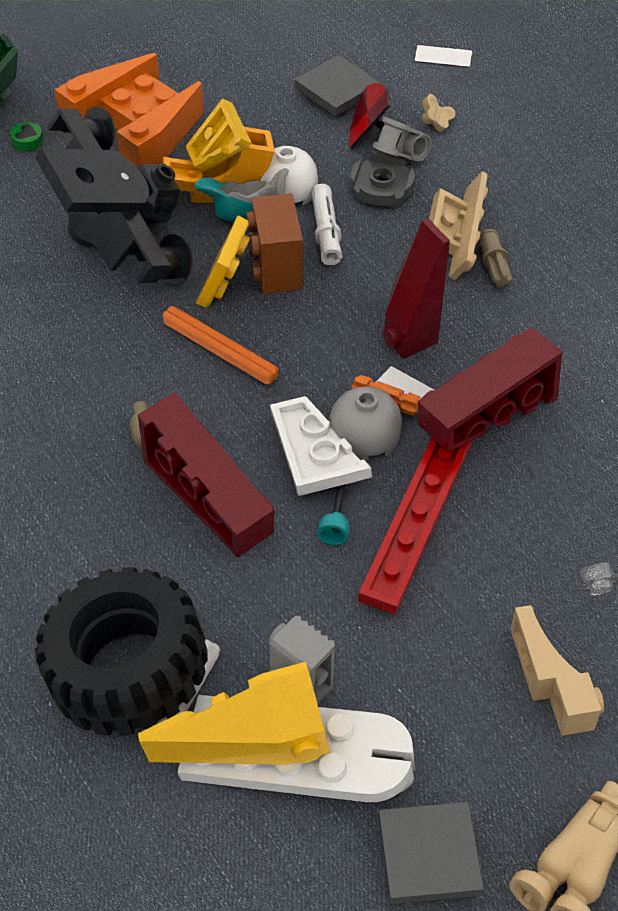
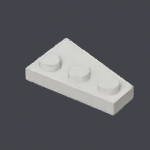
[270,396,372,496]

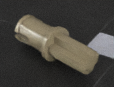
[478,229,512,288]

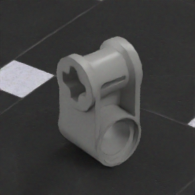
[372,116,431,161]

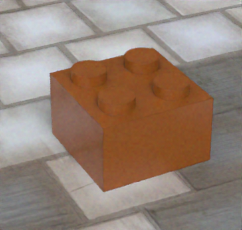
[246,193,303,294]

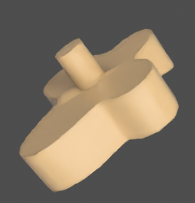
[422,94,455,132]

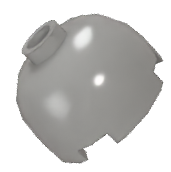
[328,386,402,461]

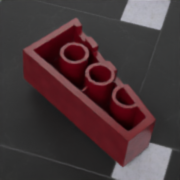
[418,327,563,452]
[138,392,275,557]

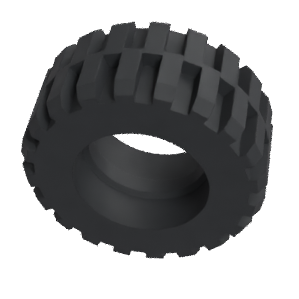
[35,567,208,736]

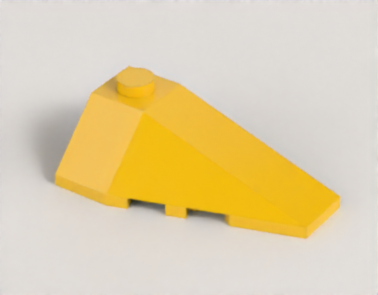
[138,662,331,765]

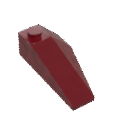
[383,218,450,359]

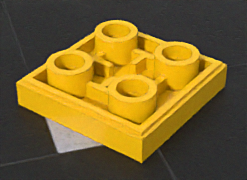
[196,216,250,308]

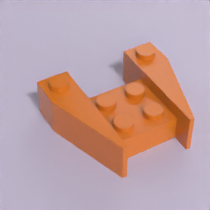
[55,53,204,166]

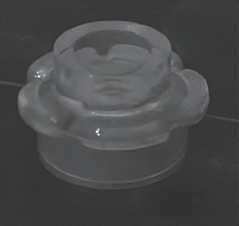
[580,563,618,596]

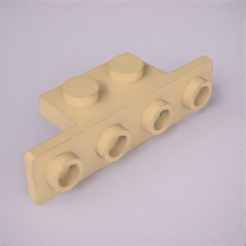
[429,171,488,280]

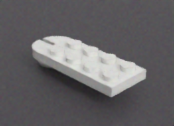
[178,695,415,802]

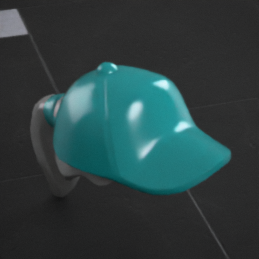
[194,168,289,223]

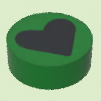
[10,122,43,151]

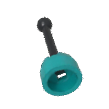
[317,484,350,546]

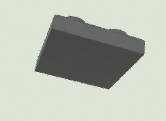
[295,55,380,116]
[378,802,484,904]

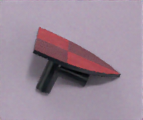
[349,83,390,149]

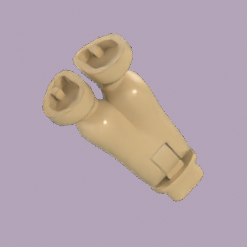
[509,781,618,911]

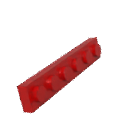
[358,437,473,615]

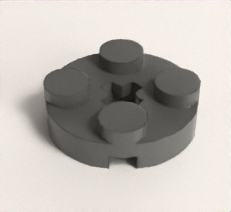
[350,153,415,209]

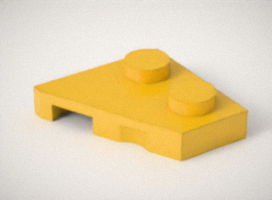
[185,98,251,171]

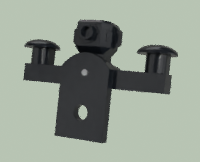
[35,107,193,286]

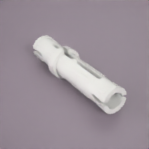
[311,184,343,265]

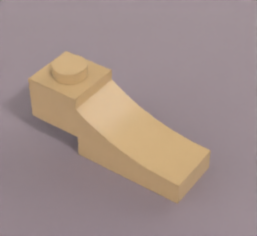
[510,605,604,736]

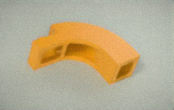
[161,127,275,203]

